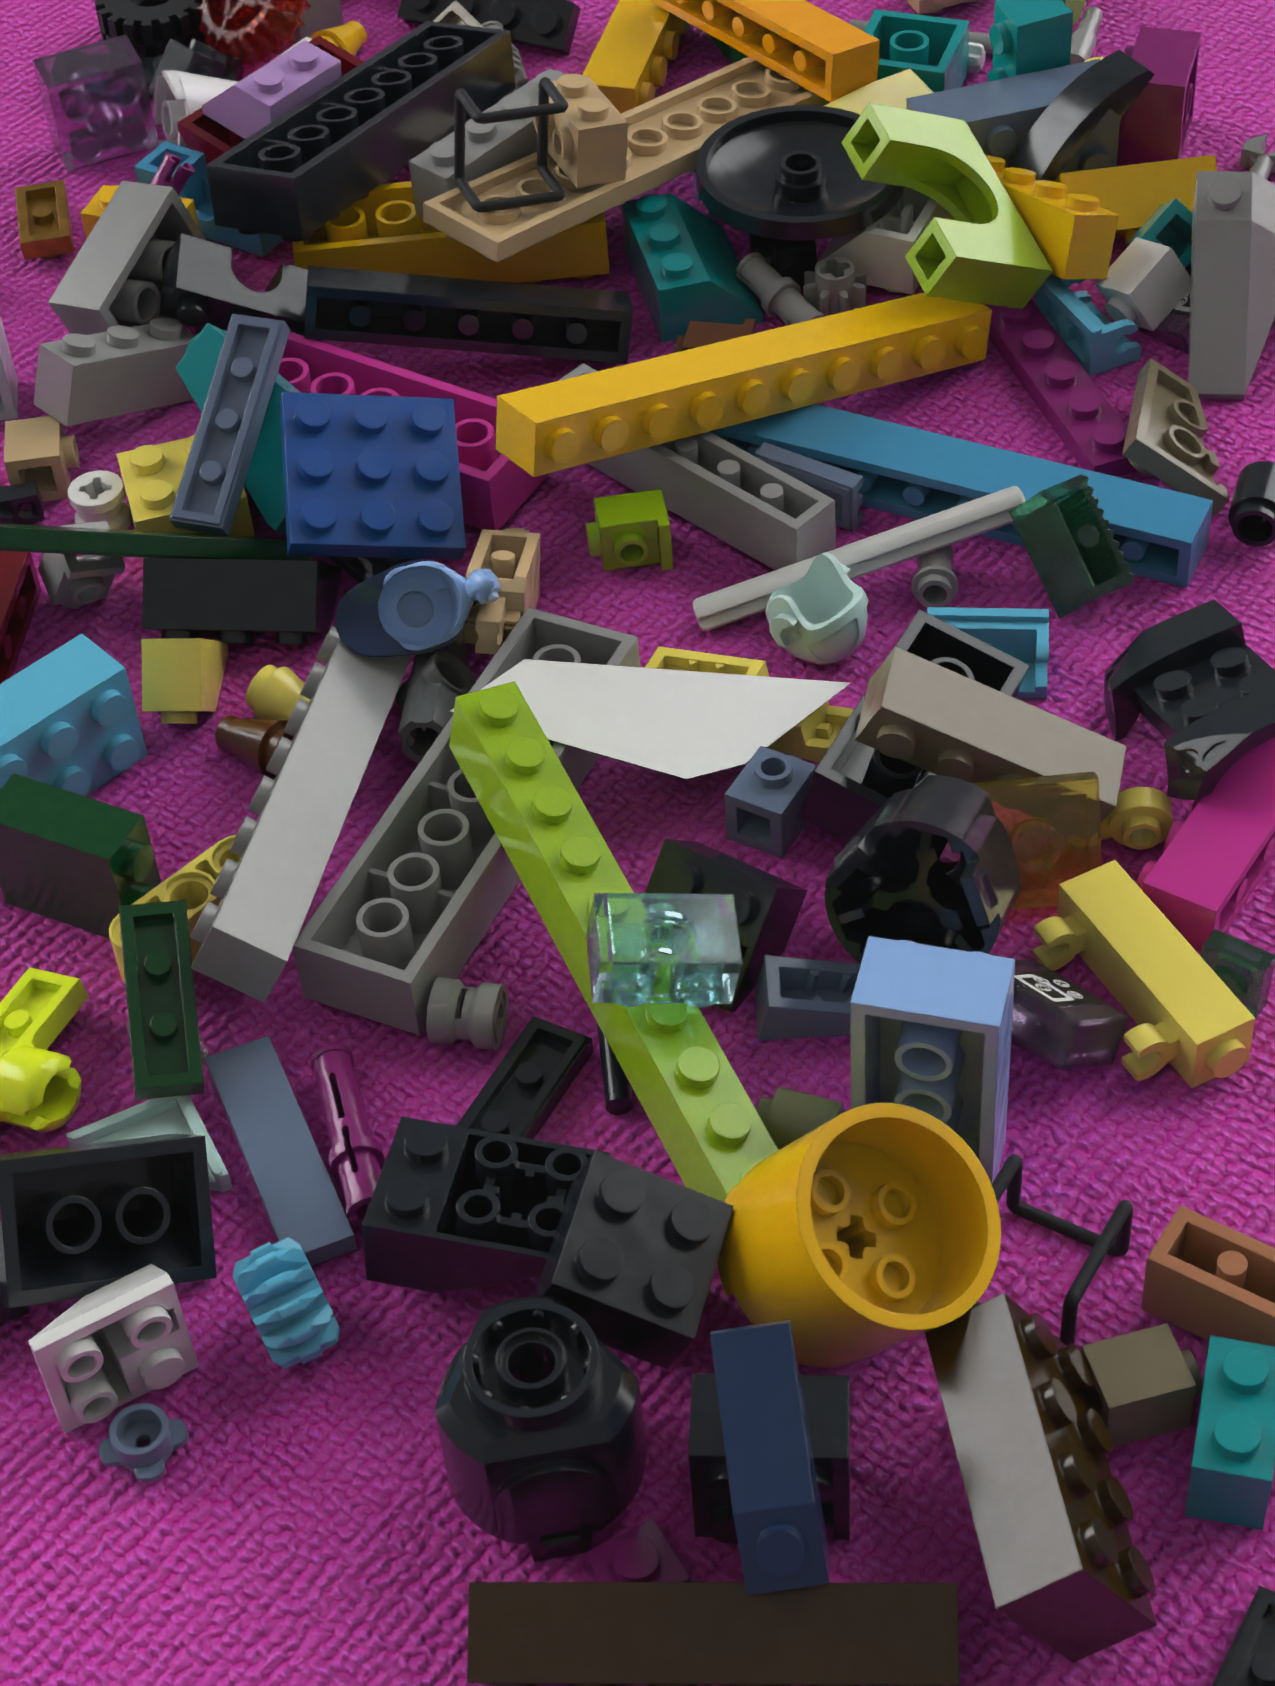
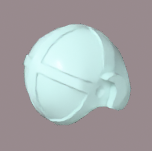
[766,552,869,664]

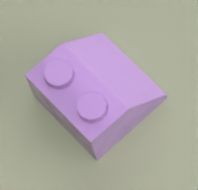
[202,40,342,139]

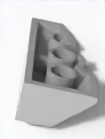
[1188,171,1275,400]

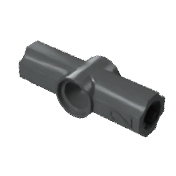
[396,627,475,763]

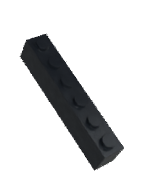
[304,266,633,364]

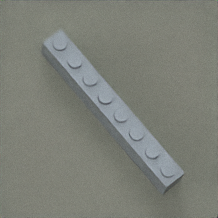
[190,626,412,1002]

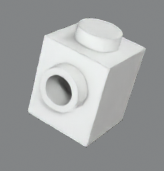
[1095,237,1191,331]

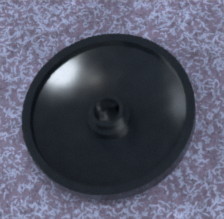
[696,105,905,241]

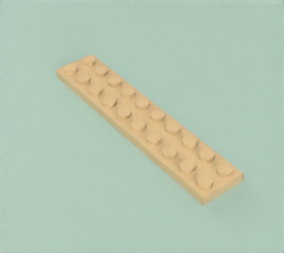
[423,56,830,262]

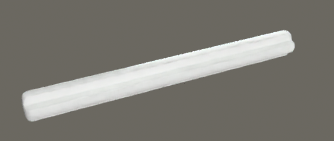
[693,486,1028,631]

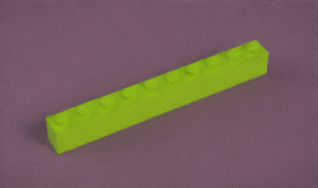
[449,681,778,1202]

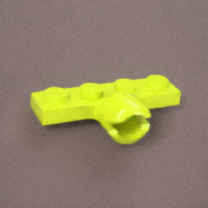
[0,967,89,1133]

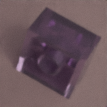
[33,35,159,172]

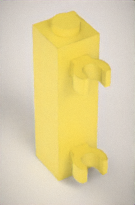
[1032,860,1255,1088]

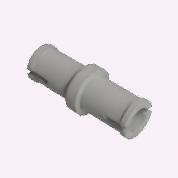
[736,252,825,325]

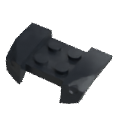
[1104,599,1275,800]

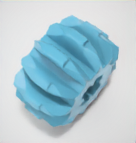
[233,1237,340,1369]

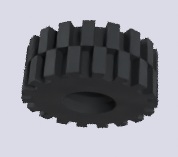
[95,0,217,58]

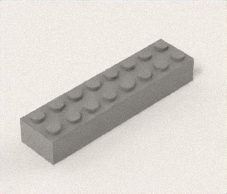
[293,607,640,1035]

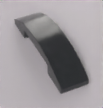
[1007,50,1155,181]

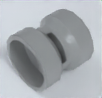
[426,977,508,1051]

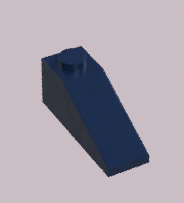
[710,1320,830,1596]

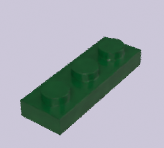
[119,900,204,1100]

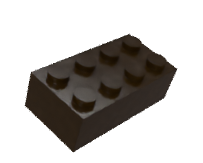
[925,1293,1157,1663]

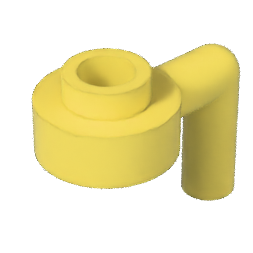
[1066,787,1174,850]

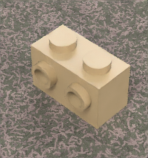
[533,74,628,188]

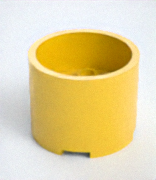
[717,1103,1001,1368]

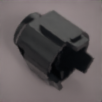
[825,775,1022,964]
[434,1295,646,1562]

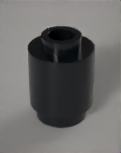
[1228,461,1275,546]

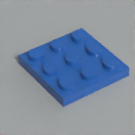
[279,392,466,560]

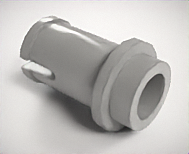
[911,545,958,607]

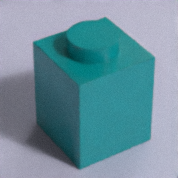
[1126,198,1192,268]

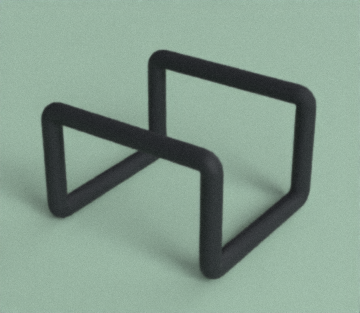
[454,77,568,213]
[969,1154,1133,1346]

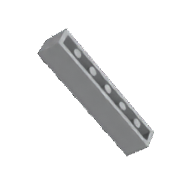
[558,363,836,570]

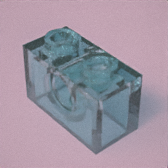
[586,893,742,1007]

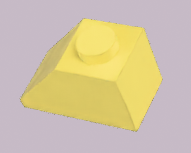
[141,638,228,724]

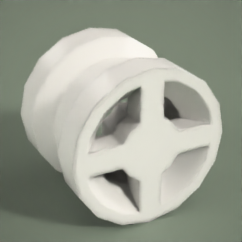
[68,470,131,530]

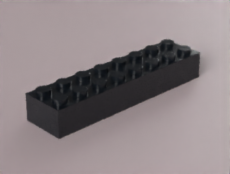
[205,21,516,242]

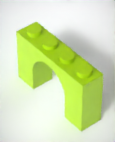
[841,102,1053,309]

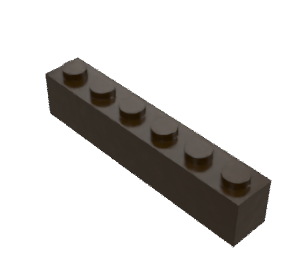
[467,1582,960,1686]

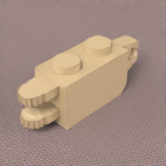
[464,527,540,655]

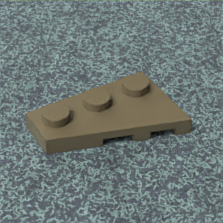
[1122,358,1230,516]

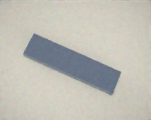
[169,314,290,536]
[205,1036,357,1266]

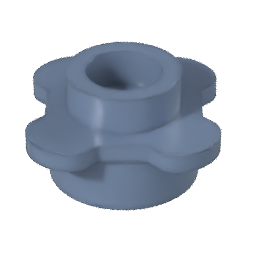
[99,1403,189,1483]

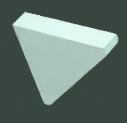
[66,1095,232,1192]

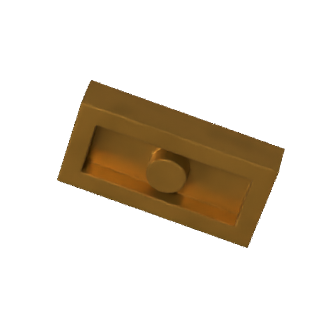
[15,180,74,260]

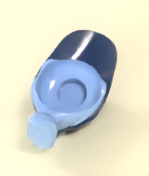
[335,559,501,657]

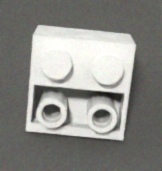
[817,187,949,295]

